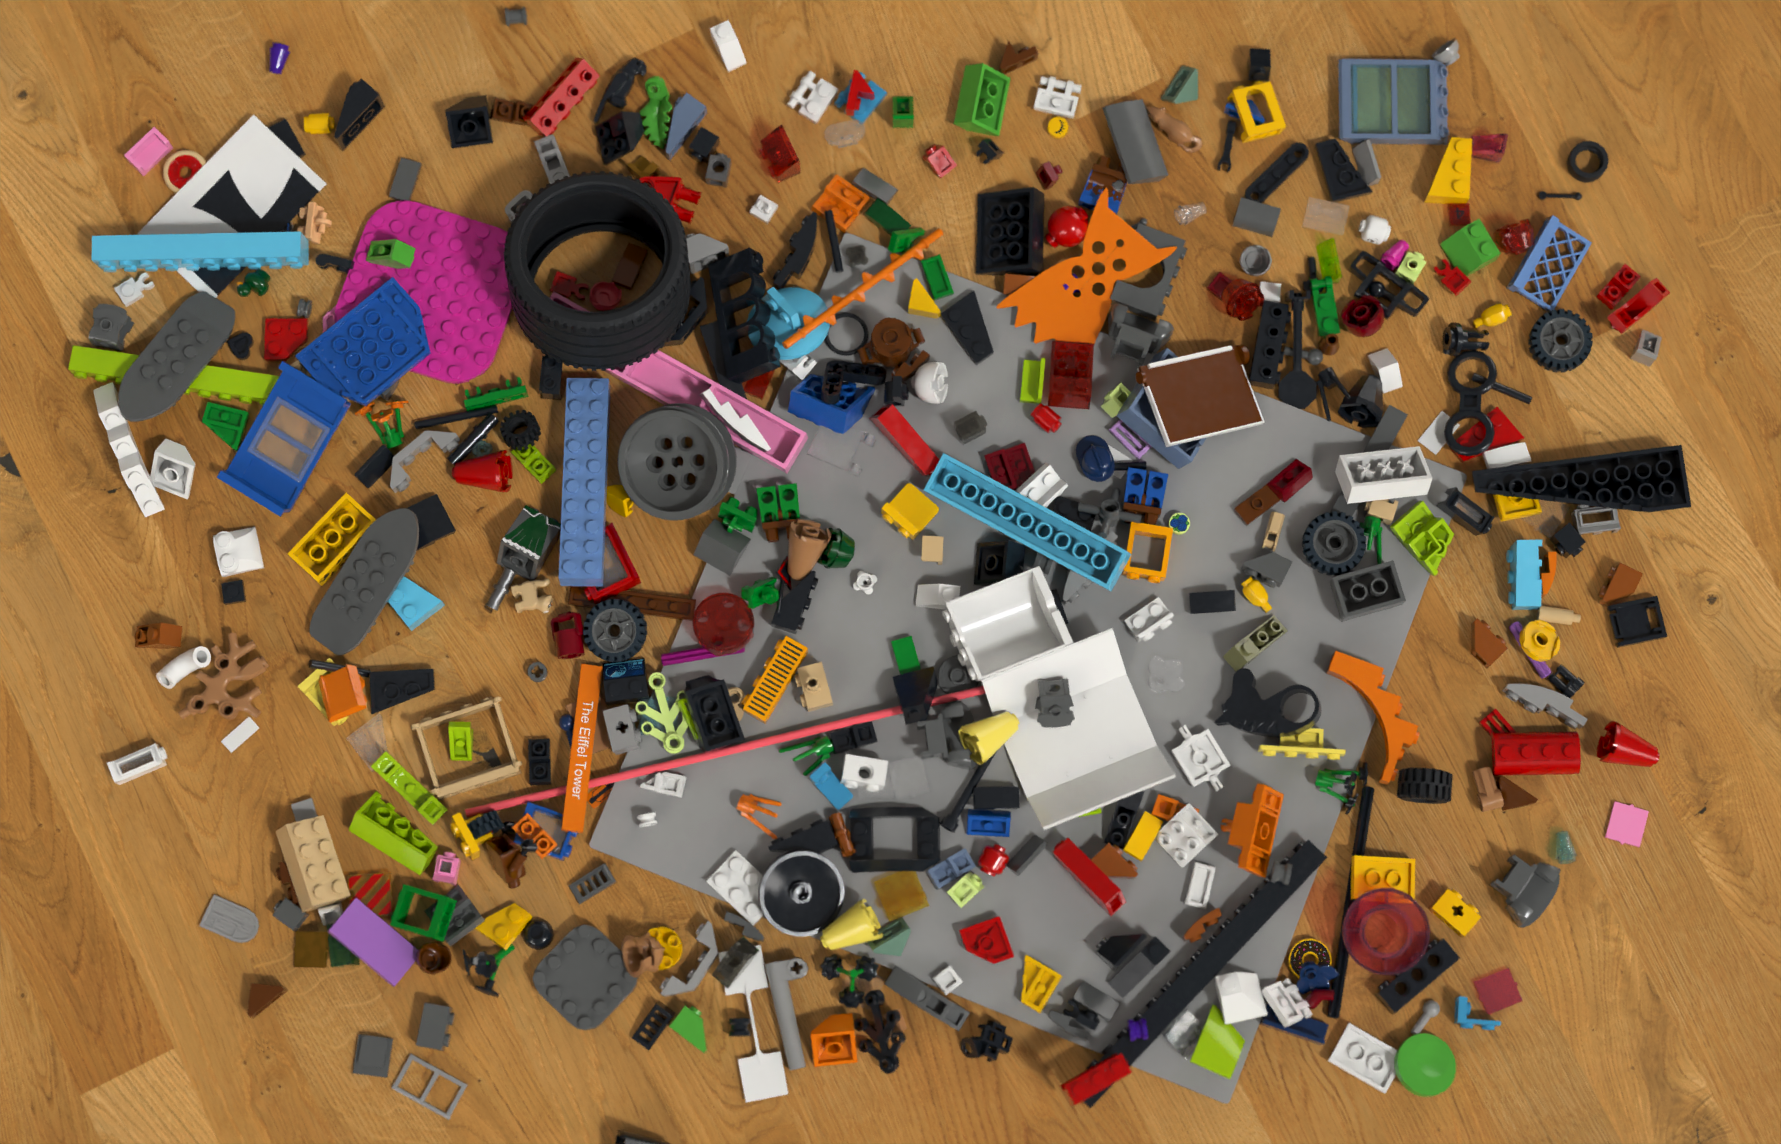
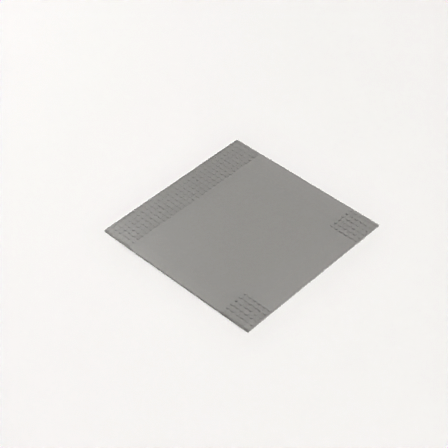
[589,233,1467,1104]

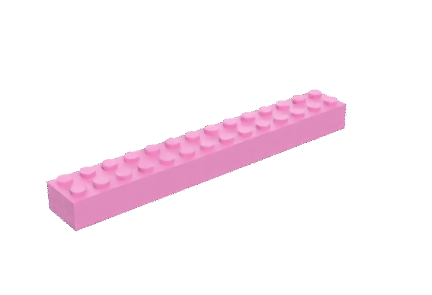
[550,291,808,474]

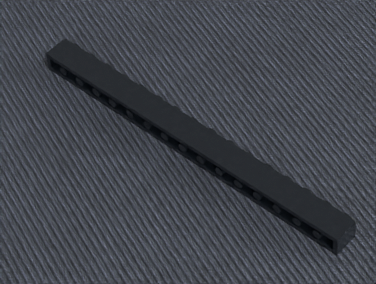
[1082,839,1327,1109]

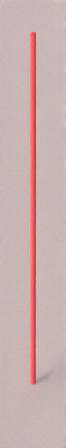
[465,686,986,818]

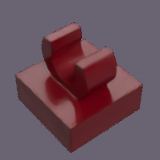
[1035,161,1063,190]

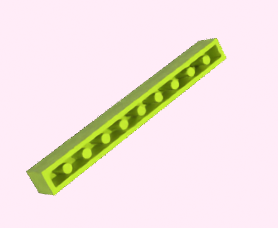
[68,345,280,406]

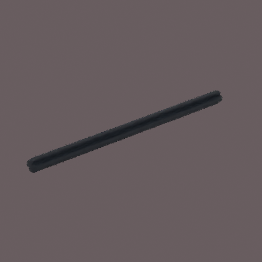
[1327,786,1374,1019]

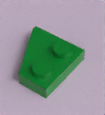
[202,402,249,451]

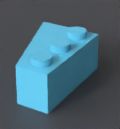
[388,577,445,631]

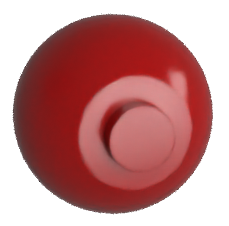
[1045,206,1089,248]

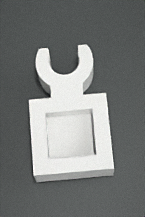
[114,273,155,307]

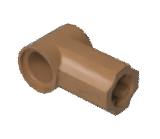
[1472,767,1504,812]

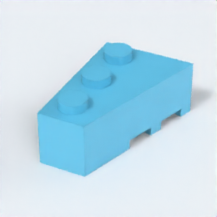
[1506,540,1542,610]

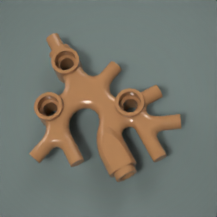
[178,633,269,720]

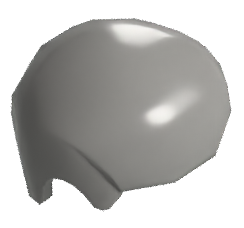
[1240,245,1272,276]

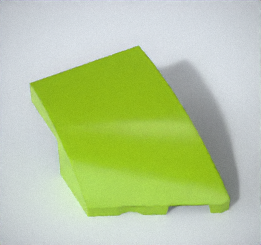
[1390,501,1454,576]
[1189,1004,1245,1080]

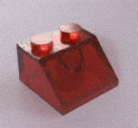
[758,125,801,183]

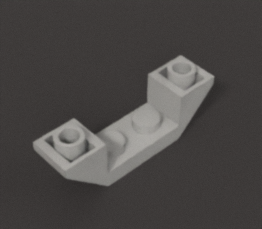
[390,430,460,493]
[660,921,718,997]

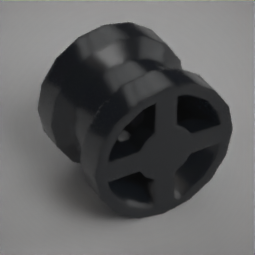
[729,1018,750,1037]

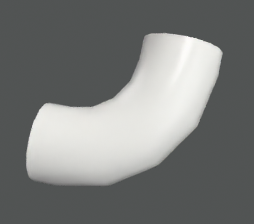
[156,646,211,689]

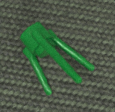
[1359,516,1382,565]
[779,736,834,776]

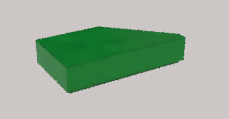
[888,228,925,253]

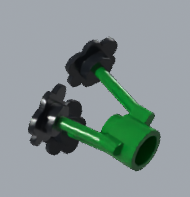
[1315,762,1368,815]

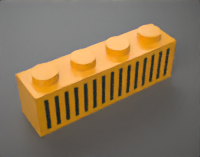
[742,636,808,724]

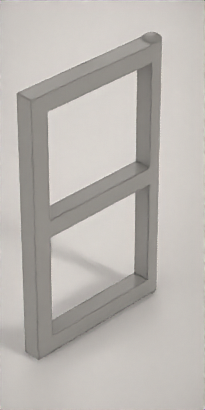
[391,1054,468,1120]

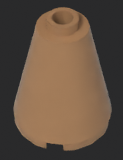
[787,519,831,581]

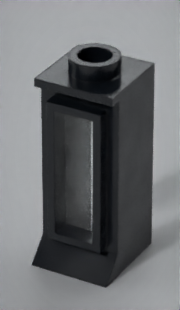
[1437,487,1494,536]

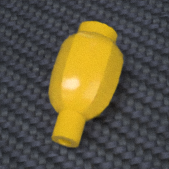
[1473,304,1512,328]
[1241,576,1272,613]

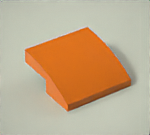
[811,174,870,233]

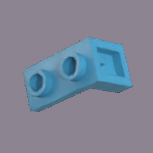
[809,762,853,810]
[1454,996,1501,1030]

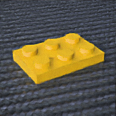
[1351,856,1415,902]

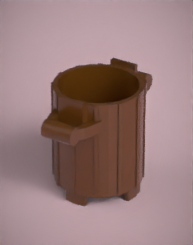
[857,317,925,368]

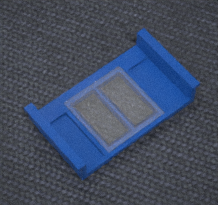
[217,361,351,517]

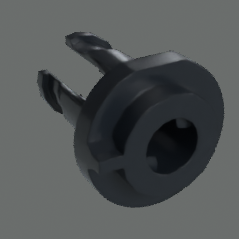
[1442,322,1490,356]

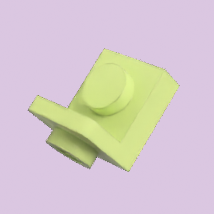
[947,871,984,908]

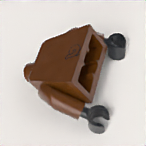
[486,821,537,888]

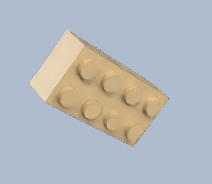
[276,815,350,913]

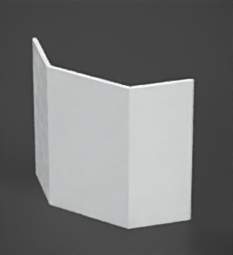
[981,628,1176,830]

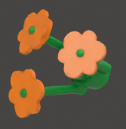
[354,400,409,449]

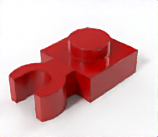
[1434,259,1471,296]
[550,271,589,300]

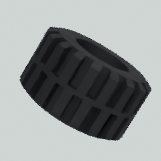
[1397,768,1453,804]

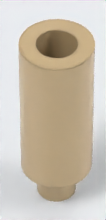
[1537,606,1581,625]

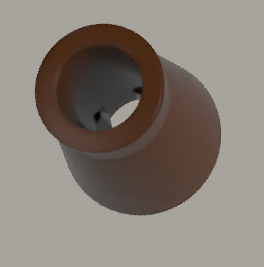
[1319,334,1339,356]

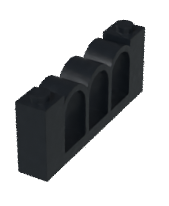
[708,248,780,384]

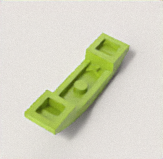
[371,751,448,825]

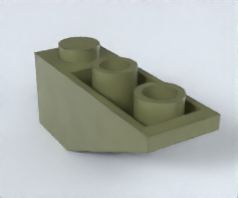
[1223,615,1287,672]

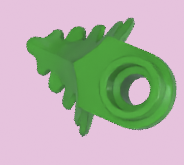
[640,76,672,149]

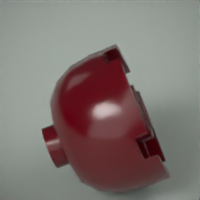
[1341,295,1384,338]

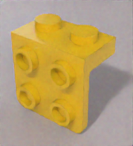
[881,483,939,540]

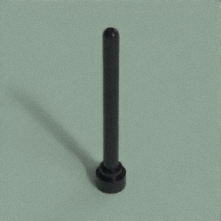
[940,751,997,833]

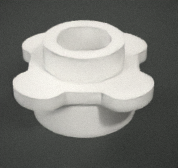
[853,571,877,595]

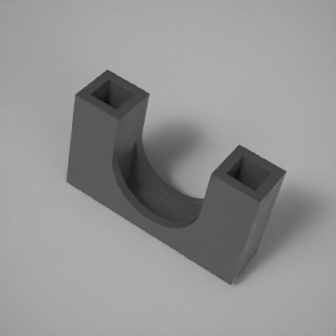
[1110,223,1187,321]

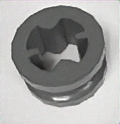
[297,298,312,319]
[528,662,548,682]

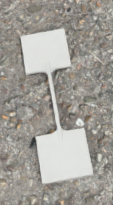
[718,945,788,1102]

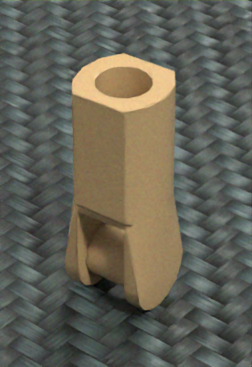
[1262,512,1285,552]

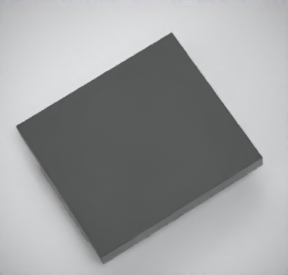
[353,1034,393,1078]

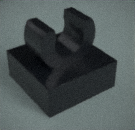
[976,138,1004,164]

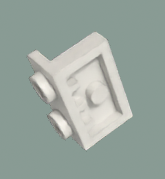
[1016,462,1068,508]
[1124,597,1174,642]

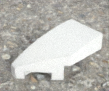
[640,772,687,798]

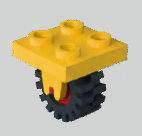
[450,810,504,861]

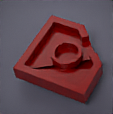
[264,318,308,361]
[959,916,1014,964]

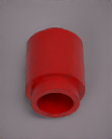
[1030,403,1062,434]

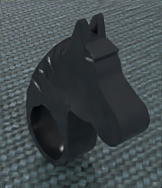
[1215,668,1322,737]

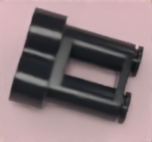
[1547,664,1585,698]

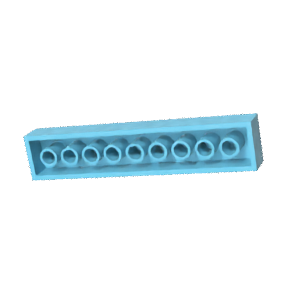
[92,232,309,272]
[924,453,1132,591]

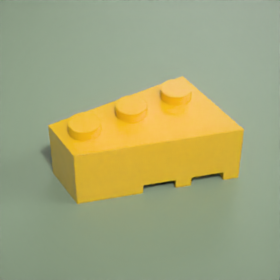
[1424,137,1472,205]

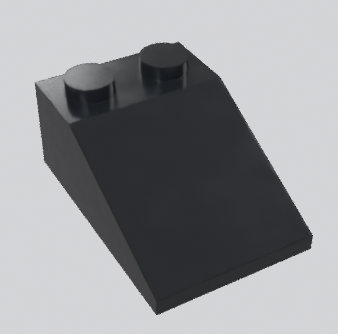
[334,78,385,151]

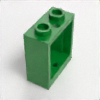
[390,884,457,942]

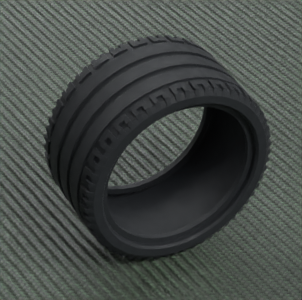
[504,171,691,371]

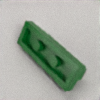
[464,377,529,411]

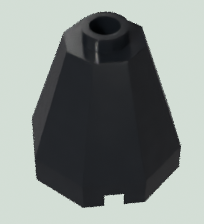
[1338,374,1383,428]

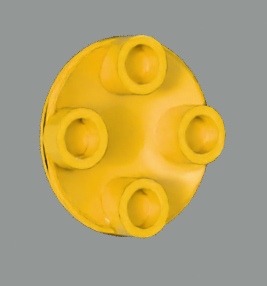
[647,927,682,970]

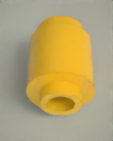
[304,113,335,135]

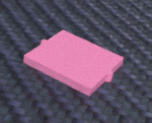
[1605,802,1649,847]

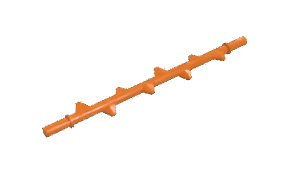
[782,228,943,349]

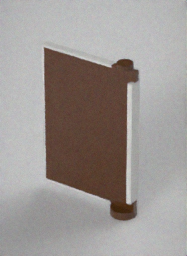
[1135,344,1265,447]

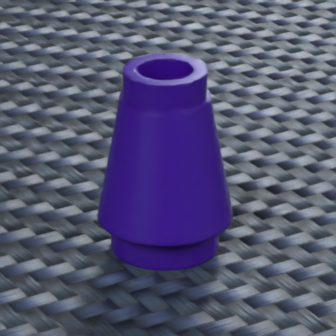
[269,43,290,75]

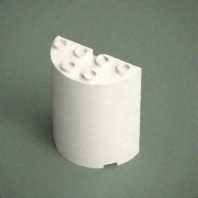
[942,566,1073,681]

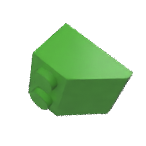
[1440,219,1501,276]

